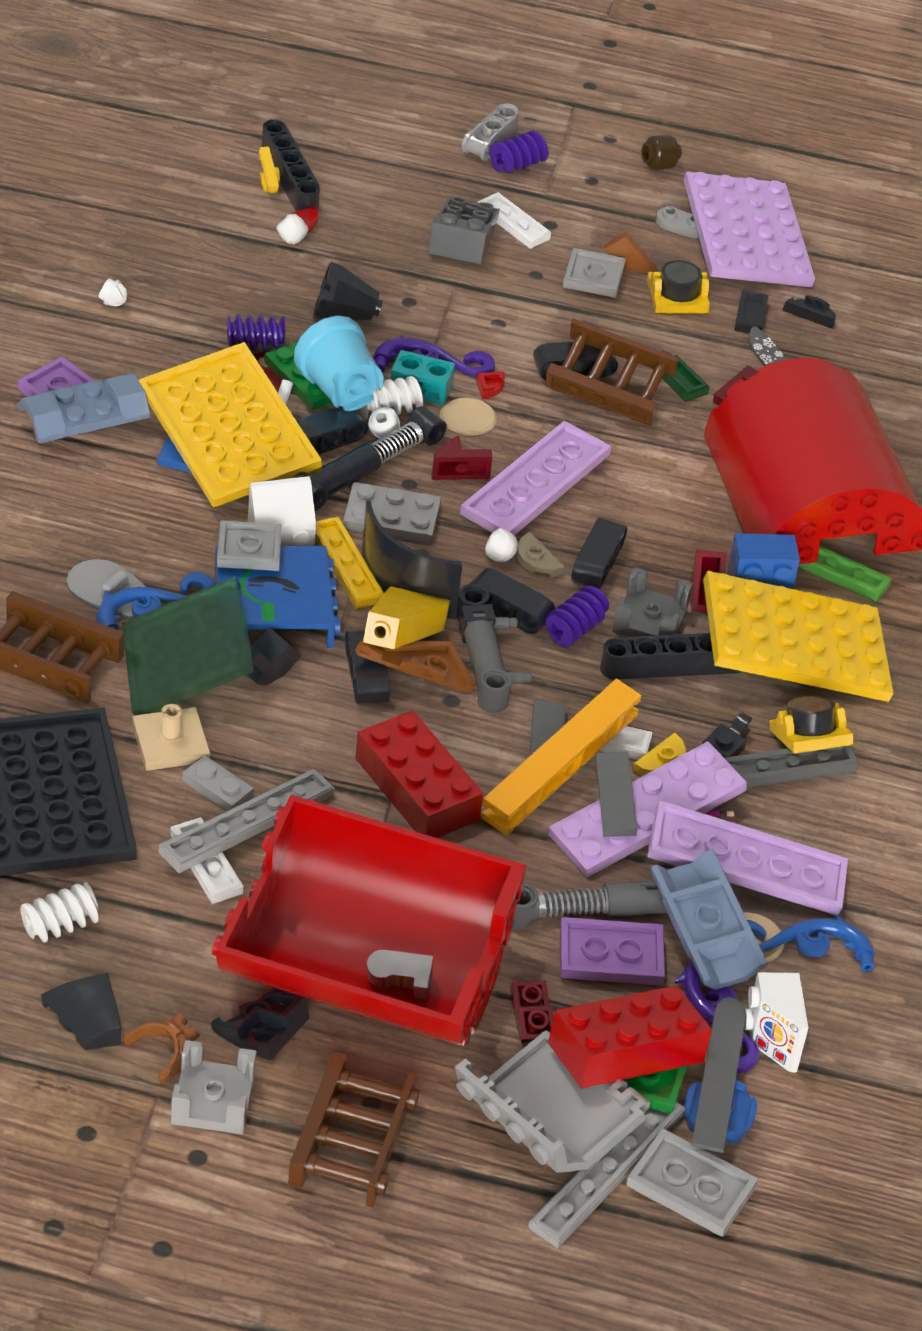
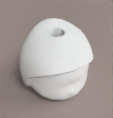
[276,214,308,245]
[368,407,400,439]
[485,528,518,562]

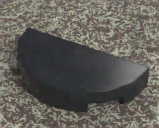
[782,295,836,329]

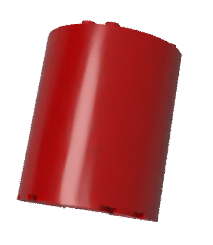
[704,358,922,564]
[212,795,527,1046]

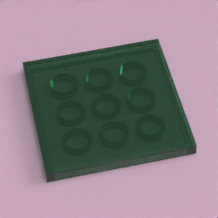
[122,576,254,716]

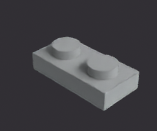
[182,755,254,811]

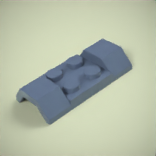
[18,373,150,443]
[650,849,767,990]

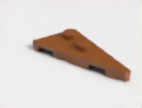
[355,641,476,694]

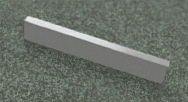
[158,769,335,873]
[528,1102,685,1248]

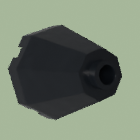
[313,262,383,321]

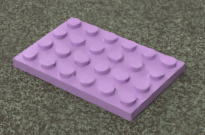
[684,172,815,287]

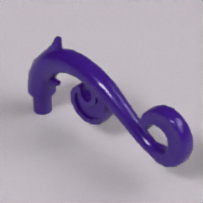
[373,335,495,377]
[674,959,759,1073]

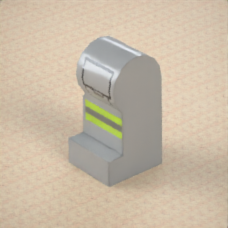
[367,950,433,1001]

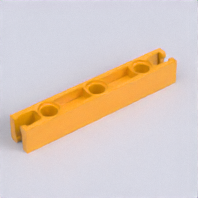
[481,678,642,836]

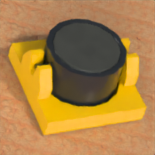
[647,260,710,314]
[770,696,853,753]

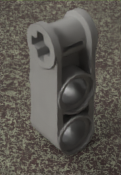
[461,103,519,162]

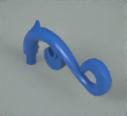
[96,572,216,630]
[747,915,875,972]

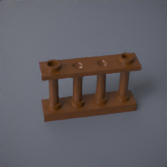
[546,319,678,426]
[0,591,125,703]
[288,1051,420,1208]

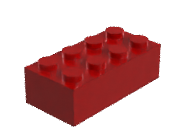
[355,710,484,838]
[548,985,712,1089]

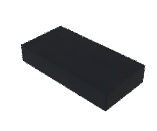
[734,290,769,333]

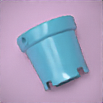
[294,316,384,411]

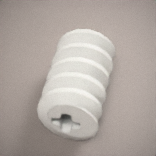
[360,376,423,420]
[20,882,99,943]

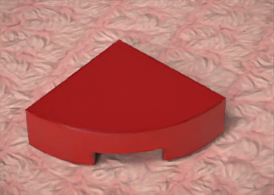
[291,207,318,234]
[476,372,505,399]

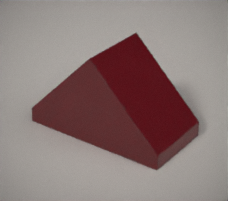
[690,550,727,612]

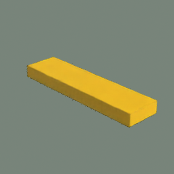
[315,516,384,609]

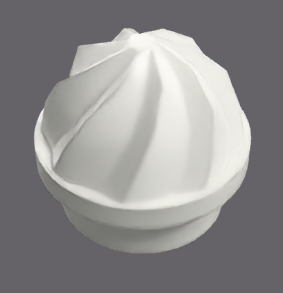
[98,278,127,307]

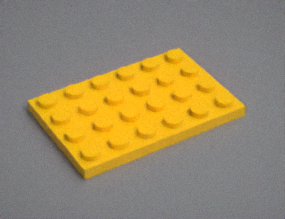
[138,342,322,508]
[703,571,894,702]

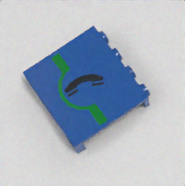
[215,546,340,649]

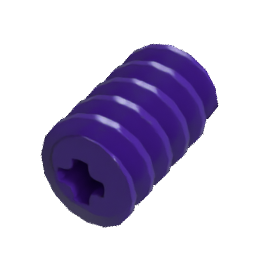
[490,130,549,173]
[227,314,285,351]
[545,585,609,648]

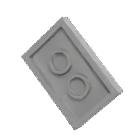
[343,482,441,544]
[626,1128,758,1237]

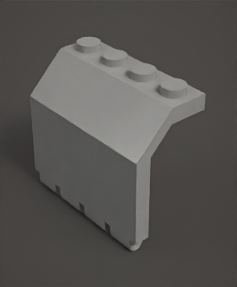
[455,1030,650,1173]

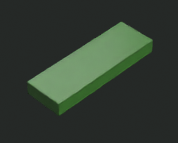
[798,546,892,602]

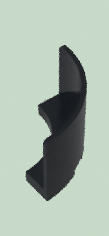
[361,501,462,619]

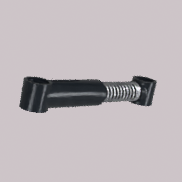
[293,406,447,511]

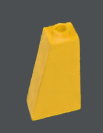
[363,586,450,649]

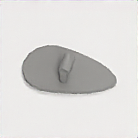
[67,559,162,622]

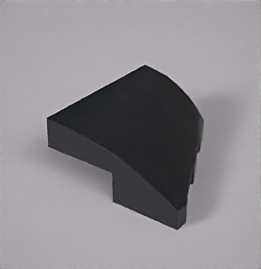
[41,973,121,1050]
[211,988,310,1060]

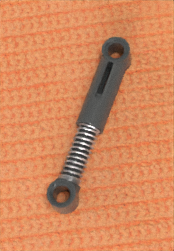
[513,880,667,930]

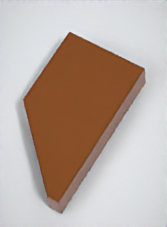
[604,231,657,273]

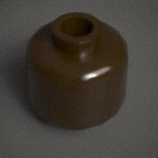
[641,135,682,170]

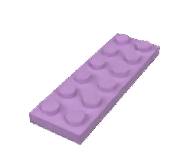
[460,421,611,535]
[549,741,747,878]
[647,800,848,916]

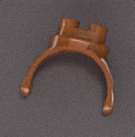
[123,1012,200,1083]

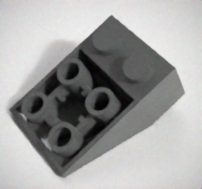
[428,197,500,264]

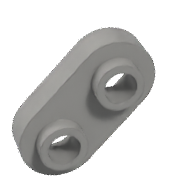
[656,206,699,239]

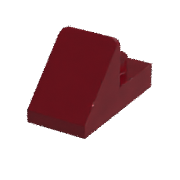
[431,435,493,480]

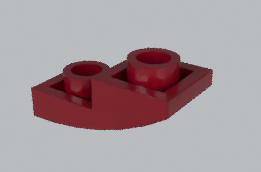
[510,980,554,1042]

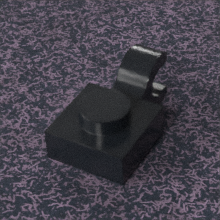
[702,712,753,758]

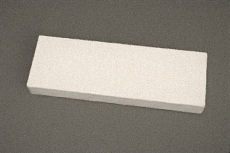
[478,192,551,249]
[170,817,244,904]

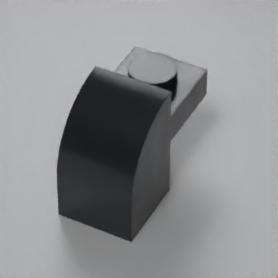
[231,627,301,685]

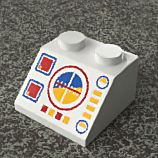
[744,972,808,1072]

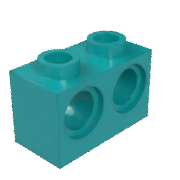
[390,350,456,406]

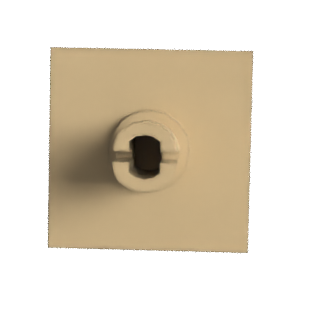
[132,704,210,771]

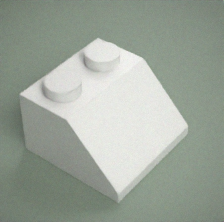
[248,476,316,546]

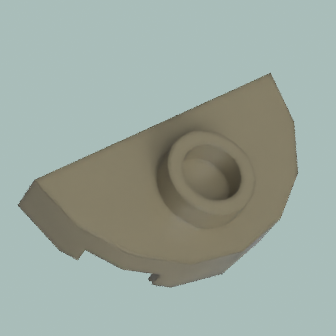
[517,532,565,577]

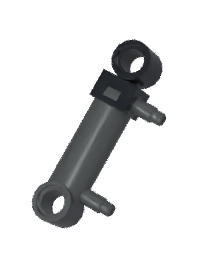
[456,584,532,713]

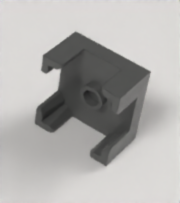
[613,567,692,637]

